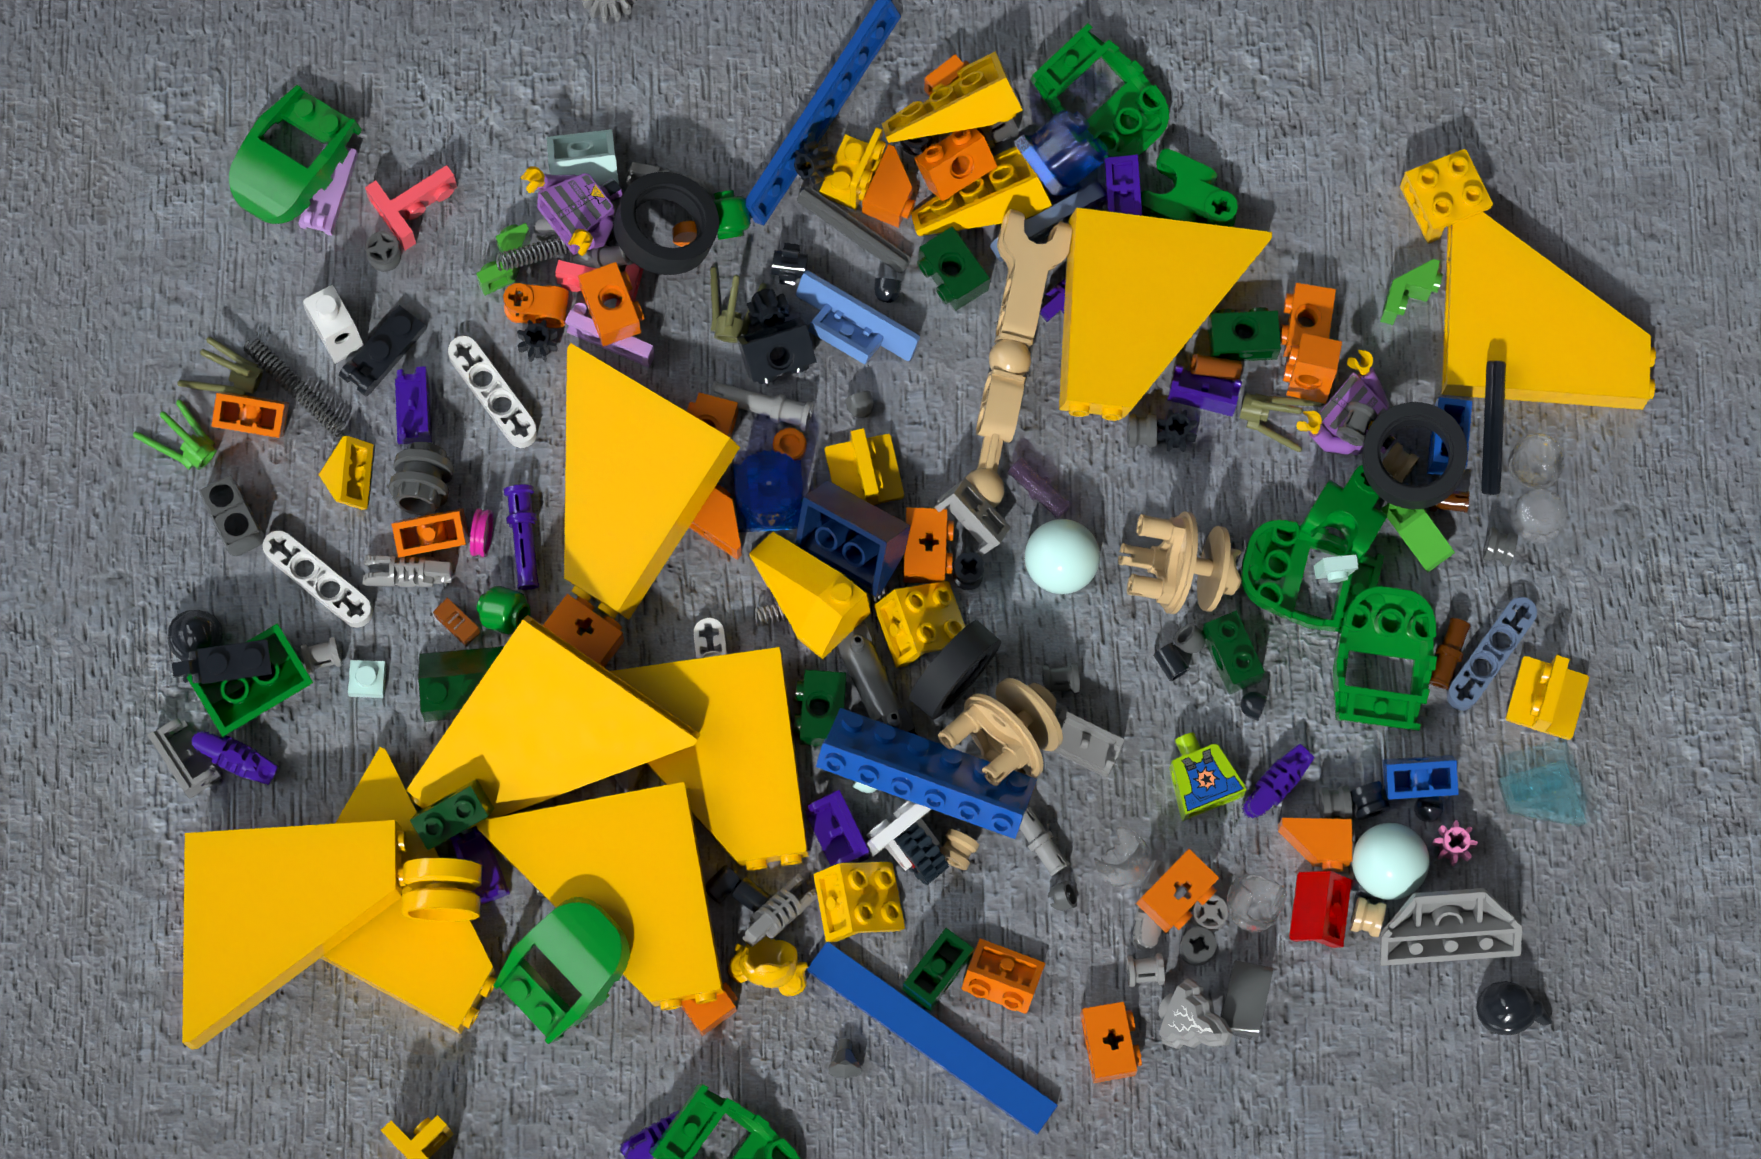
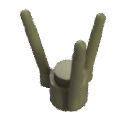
[710,267,767,343]
[177,337,264,395]
[1240,393,1323,452]

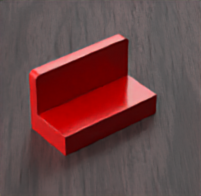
[1289,871,1352,948]

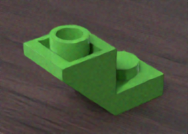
[476,223,531,296]
[1380,259,1443,325]
[1381,503,1455,573]

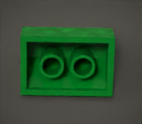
[186,623,313,737]

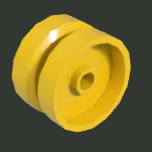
[401,858,482,922]

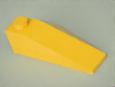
[882,51,1023,143]
[911,142,1052,236]
[749,532,871,659]

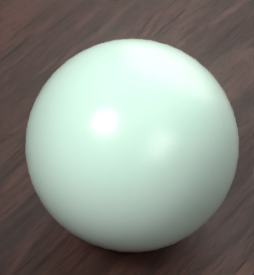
[1025,519,1100,594]
[1352,823,1429,900]

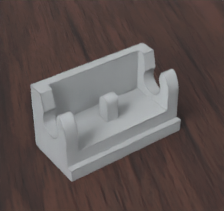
[934,478,1011,557]
[1052,709,1125,778]
[148,718,222,799]

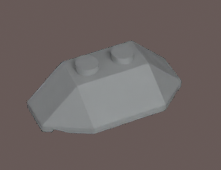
[1380,888,1522,966]

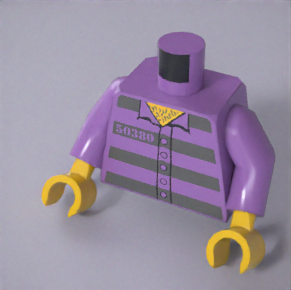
[520,166,622,256]
[1296,350,1397,455]

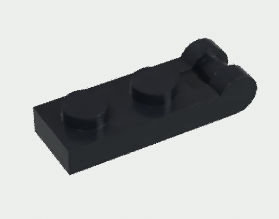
[339,305,426,397]

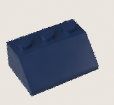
[795,480,911,597]

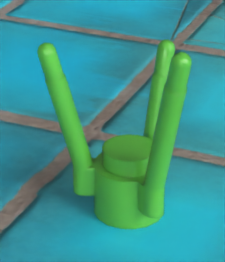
[133,400,217,470]

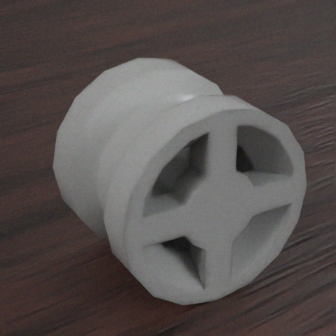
[1191,895,1228,933]

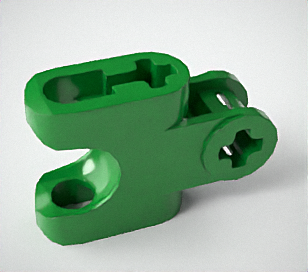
[1141,149,1238,227]
[1300,465,1388,563]

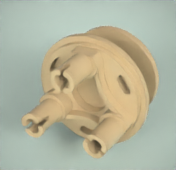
[1118,511,1241,614]
[938,678,1063,786]

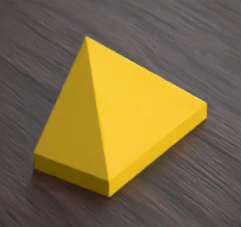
[318,436,374,510]

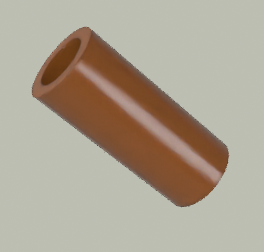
[1190,354,1242,381]

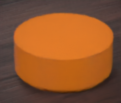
[672,221,697,247]
[773,428,807,464]

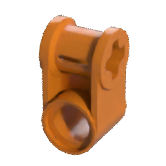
[503,283,569,328]

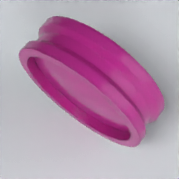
[470,508,493,558]

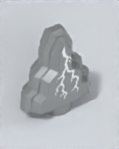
[1158,978,1233,1049]

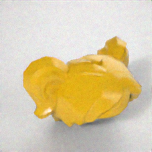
[728,936,809,997]

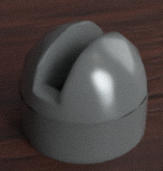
[845,391,874,418]
[1175,623,1205,654]
[1048,881,1077,911]

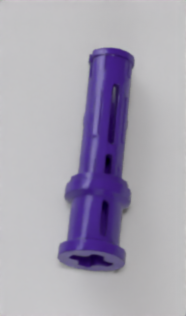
[503,484,540,590]

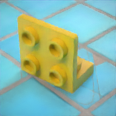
[819,127,886,211]
[1400,149,1493,244]
[874,581,965,668]
[813,862,905,942]

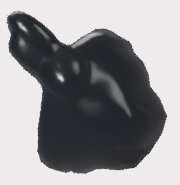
[167,610,223,683]
[1476,981,1552,1035]

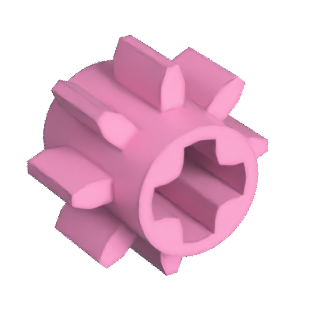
[1432,820,1478,866]

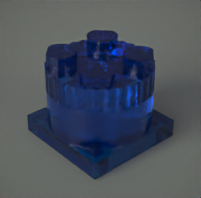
[1014,110,1109,195]
[733,450,804,533]

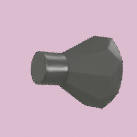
[613,765,644,793]
[828,1039,861,1079]

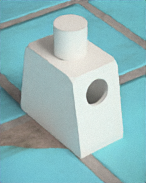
[303,285,364,364]

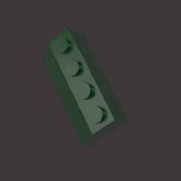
[418,646,504,722]

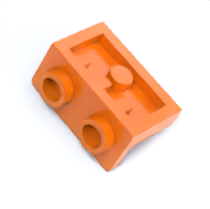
[961,938,1045,1014]

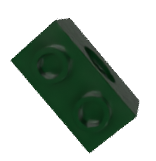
[917,226,990,311]
[1207,307,1281,361]
[1202,610,1265,695]
[793,670,846,746]
[410,779,494,850]
[902,928,974,1011]

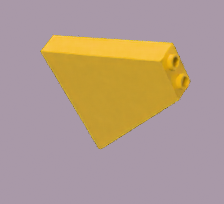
[1059,208,1272,421]
[1442,212,1656,410]
[564,343,741,620]
[406,615,700,830]
[610,647,809,870]
[320,747,496,1034]
[477,781,724,1011]
[182,820,407,1049]

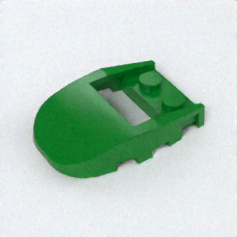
[1030,23,1169,158]
[229,85,362,224]
[1241,520,1384,633]
[1332,586,1437,731]
[493,897,630,1044]
[649,1084,800,1159]

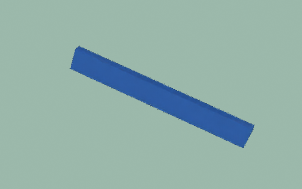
[745,0,901,226]
[807,942,1058,1135]

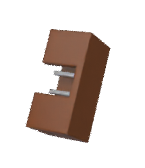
[433,597,480,647]

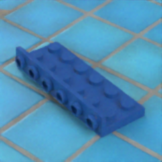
[816,708,1037,839]

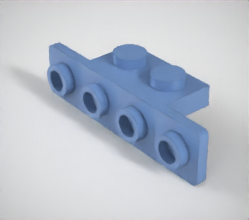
[796,270,920,364]

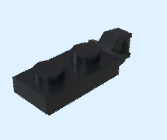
[171,639,272,684]

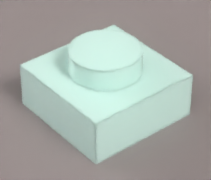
[1314,555,1358,583]
[348,660,386,698]

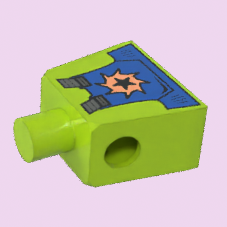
[1169,732,1247,821]

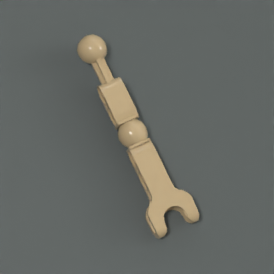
[965,209,1072,508]

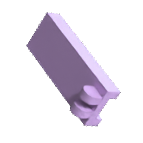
[298,145,358,236]
[565,303,655,368]

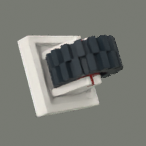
[866,801,949,885]

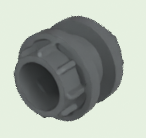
[388,442,454,515]

